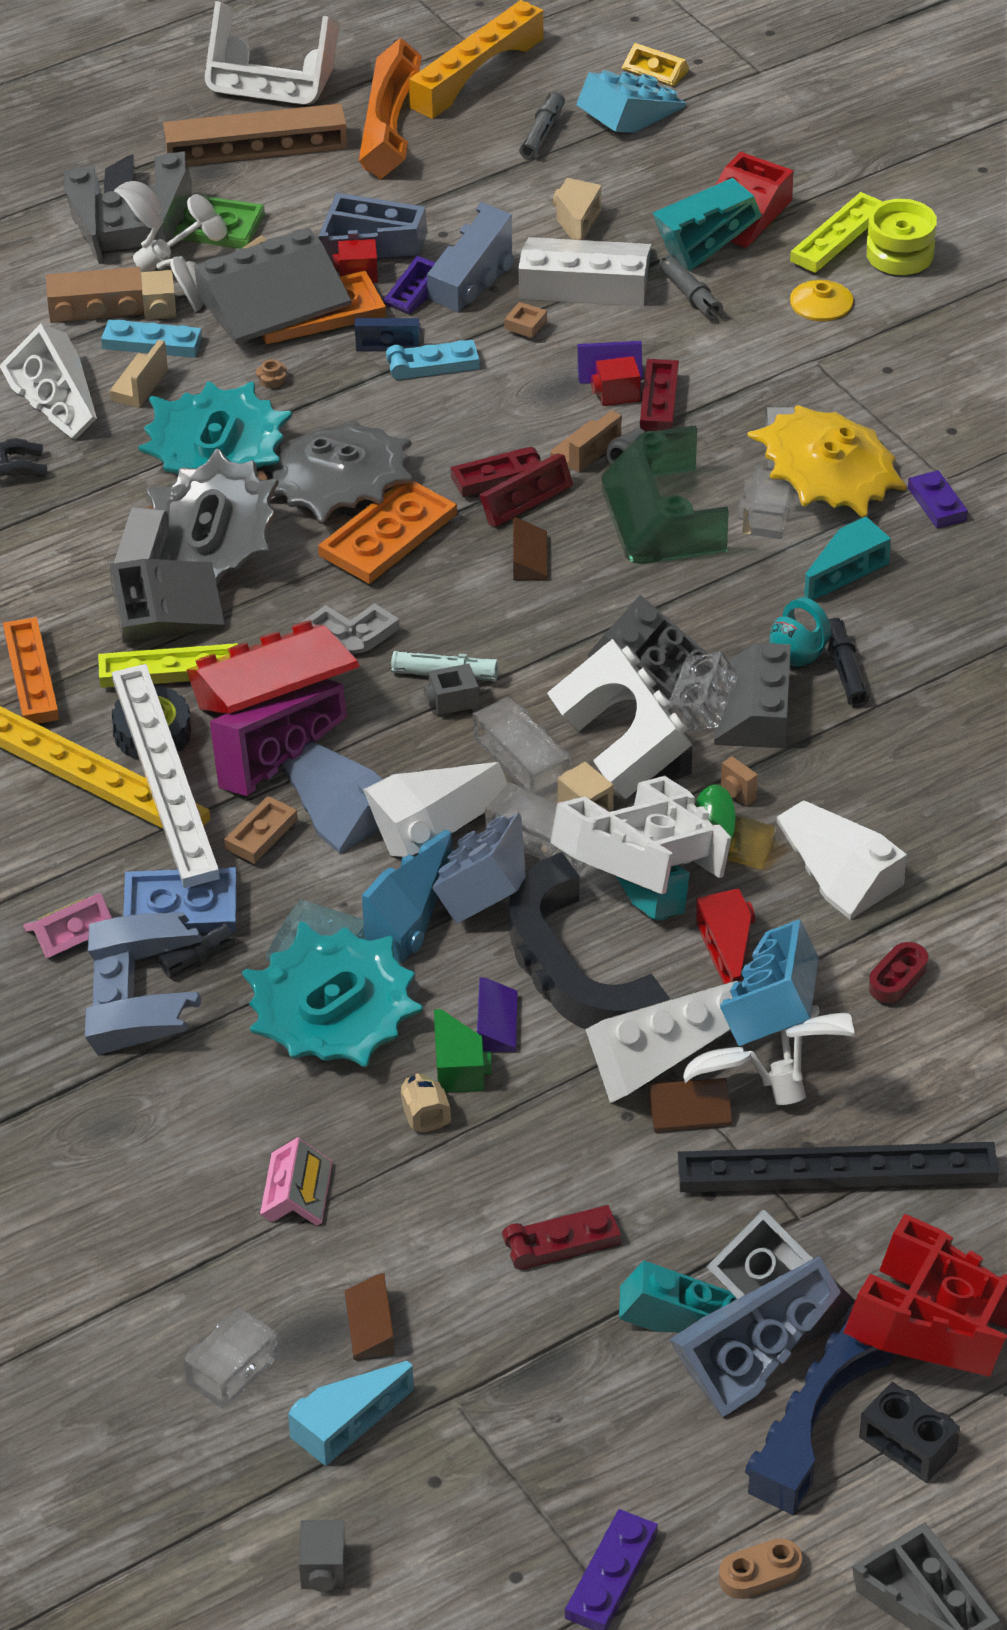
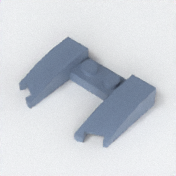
[85,912,202,1055]

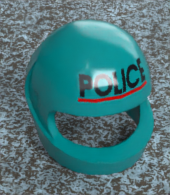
[769,597,831,667]

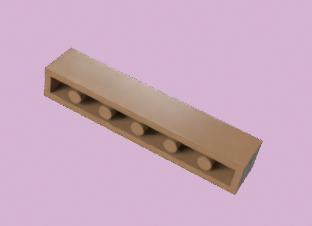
[163,103,347,166]

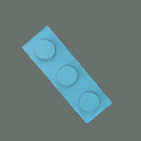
[101,319,202,358]

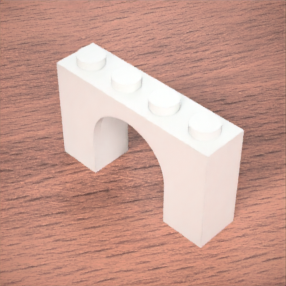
[547,639,692,799]

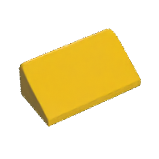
[622,43,690,87]

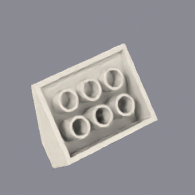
[519,237,651,306]

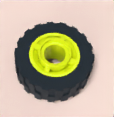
[112,686,191,760]

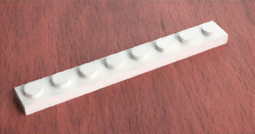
[112,664,220,888]

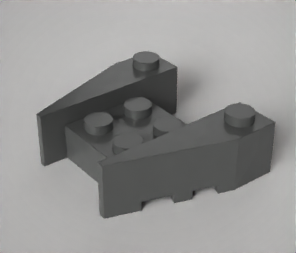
[64,151,192,264]

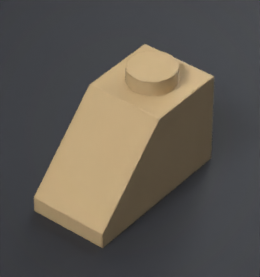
[553,178,602,240]

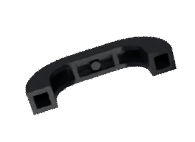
[509,852,670,1030]

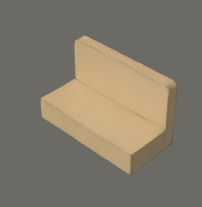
[110,340,168,408]

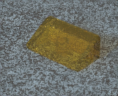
[727,815,776,869]

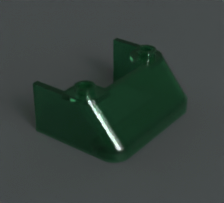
[601,425,729,564]

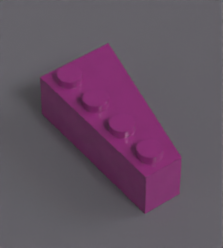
[210,679,347,796]

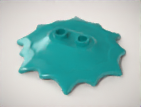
[138,381,293,474]
[242,921,423,1067]

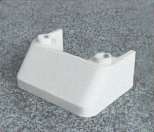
[205,1,340,105]

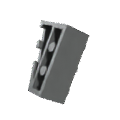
[852,1522,1001,1630]

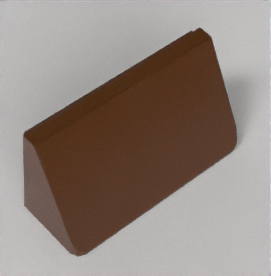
[513,518,547,580]
[649,1078,732,1132]
[345,1273,395,1360]

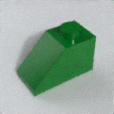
[434,1009,492,1093]

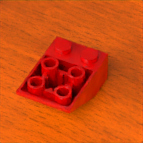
[715,151,794,248]

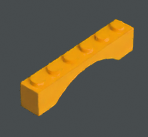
[409,0,544,119]

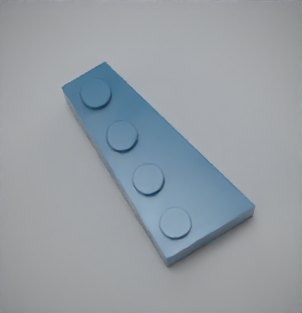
[720,919,819,1046]

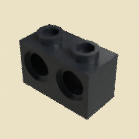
[859,1381,960,1483]

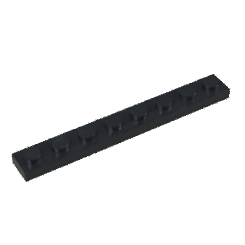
[677,1142,999,1193]

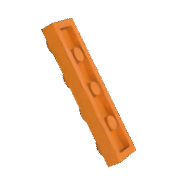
[3,617,59,724]

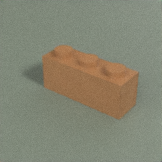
[46,267,144,323]

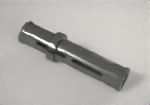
[519,91,565,160]
[659,254,723,320]

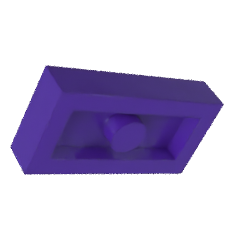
[908,470,968,529]

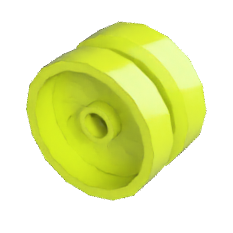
[866,199,937,275]

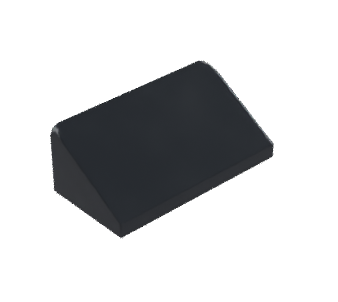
[104,154,135,193]

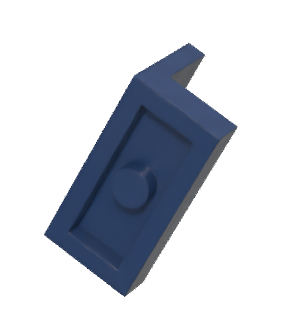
[355,318,421,351]

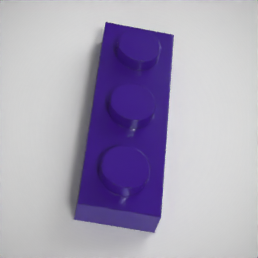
[565,1509,658,1630]

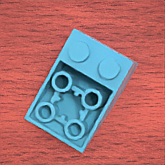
[576,70,686,133]

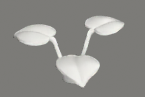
[114,181,227,312]
[684,1005,855,1105]

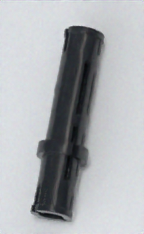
[827,618,870,707]

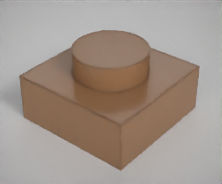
[504,302,547,338]
[721,756,758,807]

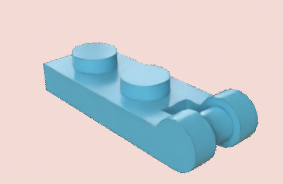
[386,340,480,380]

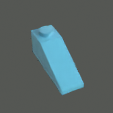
[288,1361,414,1466]

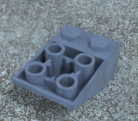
[432,812,526,924]

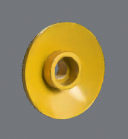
[790,280,853,321]

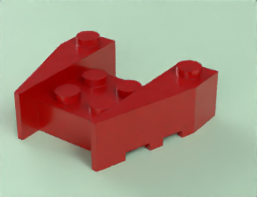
[843,1213,1007,1377]

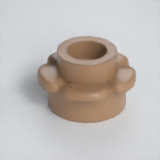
[256,359,287,389]

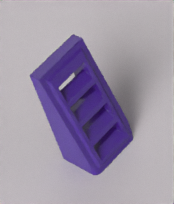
[383,256,435,314]

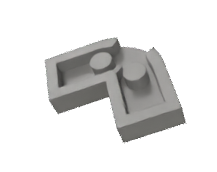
[302,603,400,654]

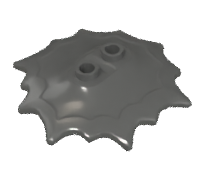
[265,420,414,524]
[146,449,279,584]

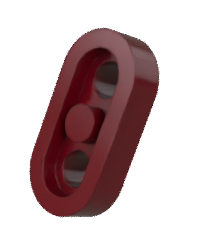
[869,942,928,1003]

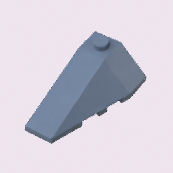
[281,741,383,854]
[669,1256,841,1417]

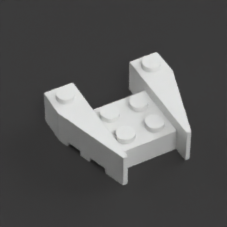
[550,776,731,894]

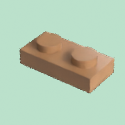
[224,796,298,864]

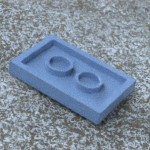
[123,867,237,933]

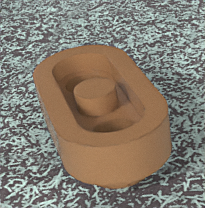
[719,1538,802,1599]

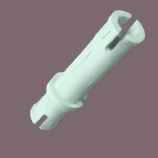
[391,651,498,682]

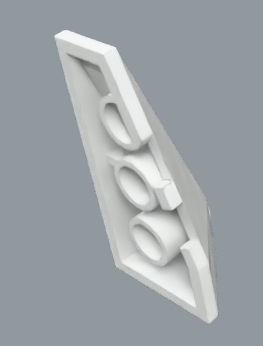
[0,323,97,440]
[363,762,512,857]
[777,800,907,920]

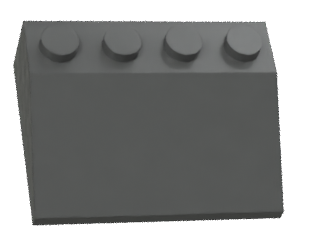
[194,228,351,344]

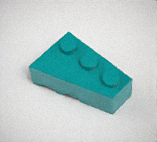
[652,178,762,272]

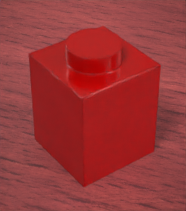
[332,239,378,283]
[591,356,641,406]

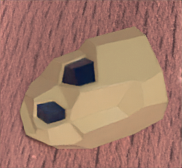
[401,1073,451,1133]

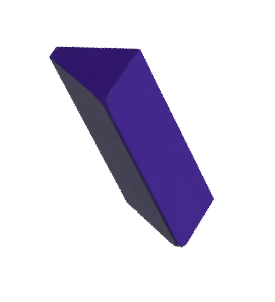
[577,341,643,384]
[477,977,518,1052]

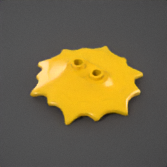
[747,405,907,518]

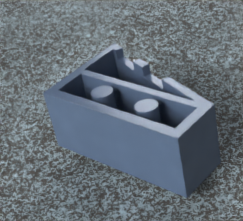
[427,202,514,312]

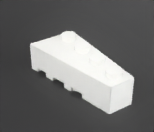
[586,981,738,1103]

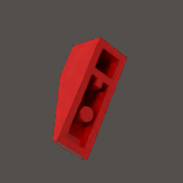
[696,888,755,984]

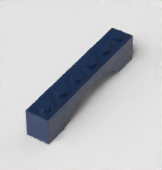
[745,1303,897,1515]

